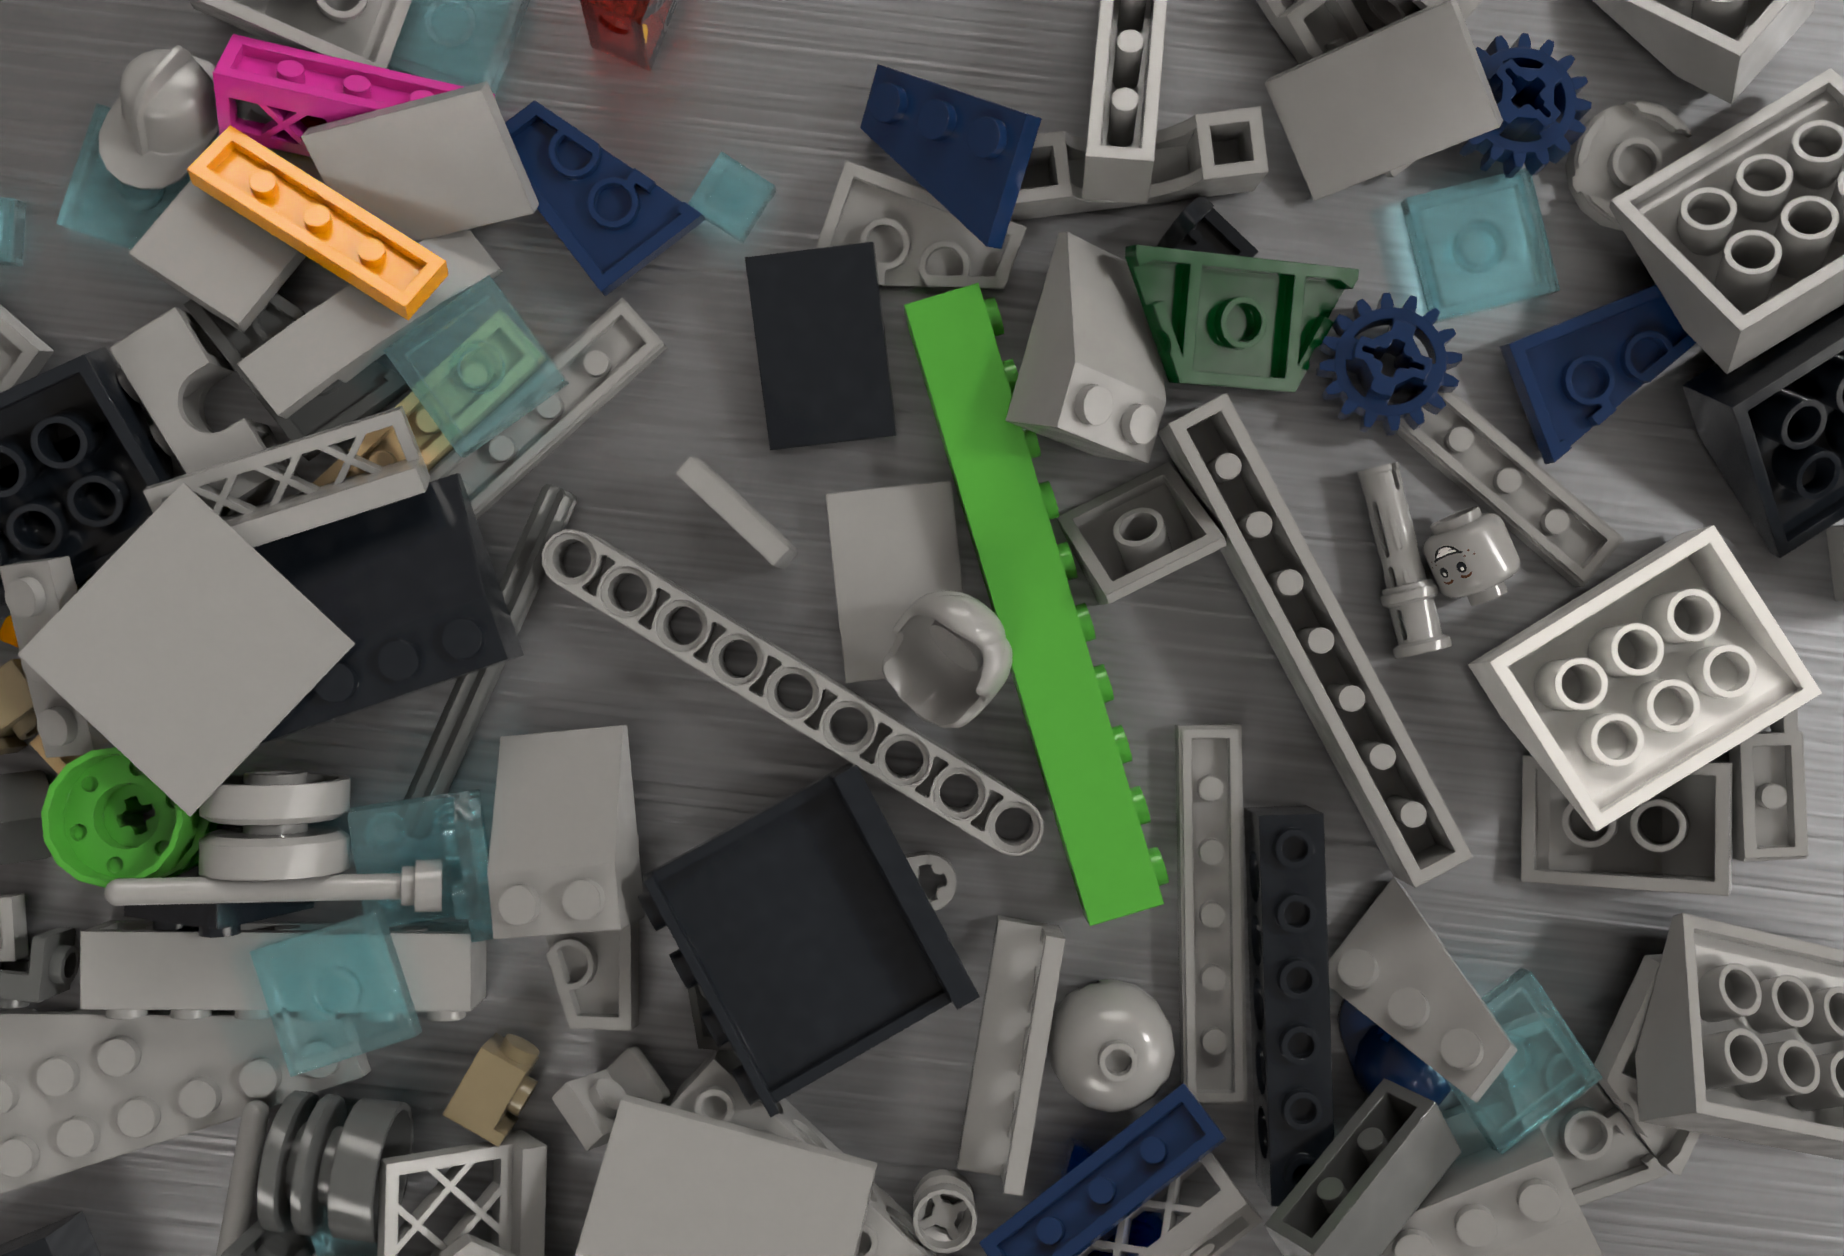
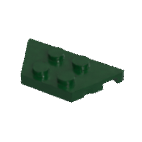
[1125,245,1359,392]

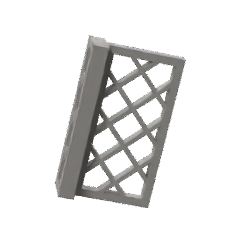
[377,1129,547,1256]

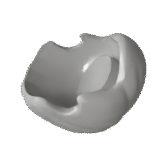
[882,590,1013,728]

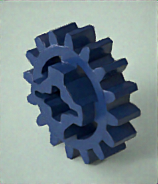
[1459,33,1592,178]
[1316,293,1462,436]

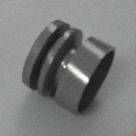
[257,1090,414,1243]

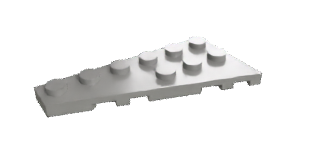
[0,1008,371,1194]

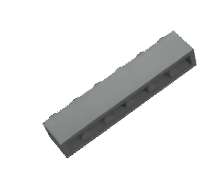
[80,920,487,1021]

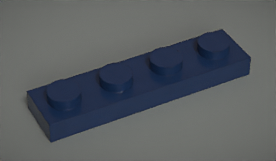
[979,1083,1227,1256]

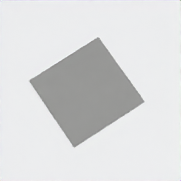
[17,482,355,817]

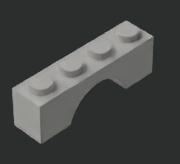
[1010,106,1269,221]

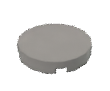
[1565,100,1693,231]

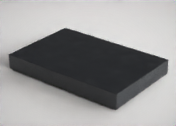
[745,242,897,450]

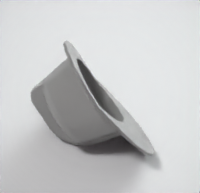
[99,45,219,190]

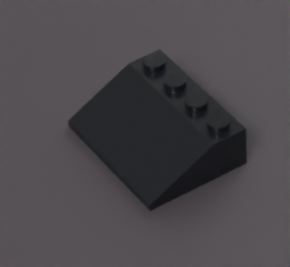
[1682,304,1844,558]
[0,346,172,620]
[253,473,524,744]

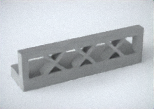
[143,406,431,547]
[957,915,1066,1196]
[1078,1152,1263,1256]

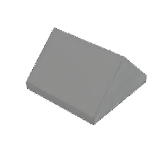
[1057,462,1227,605]

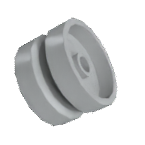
[199,770,350,881]

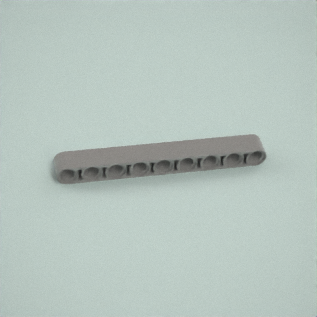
[542,529,1044,856]

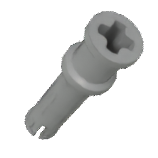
[1358,462,1453,659]

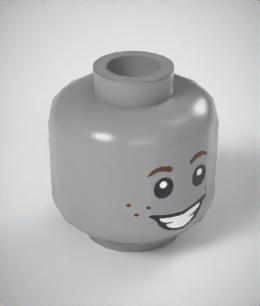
[1423,506,1521,606]

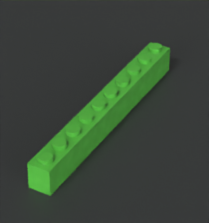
[904,283,1169,926]

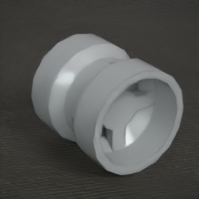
[913,1169,977,1254]

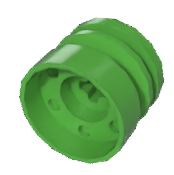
[41,747,223,888]

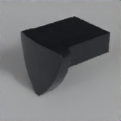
[1156,196,1259,257]

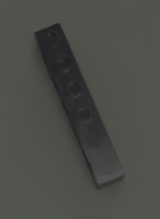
[1244,805,1334,1207]

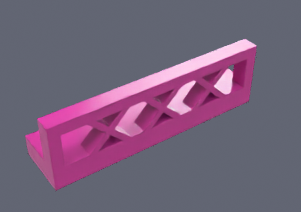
[212,34,495,157]

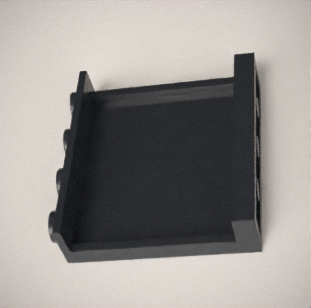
[638,763,980,1118]

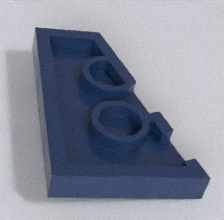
[860,64,1042,249]
[505,100,705,296]
[1500,285,1696,464]

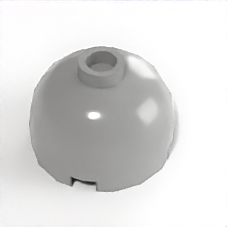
[1048,978,1175,1113]

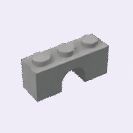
[109,307,300,516]

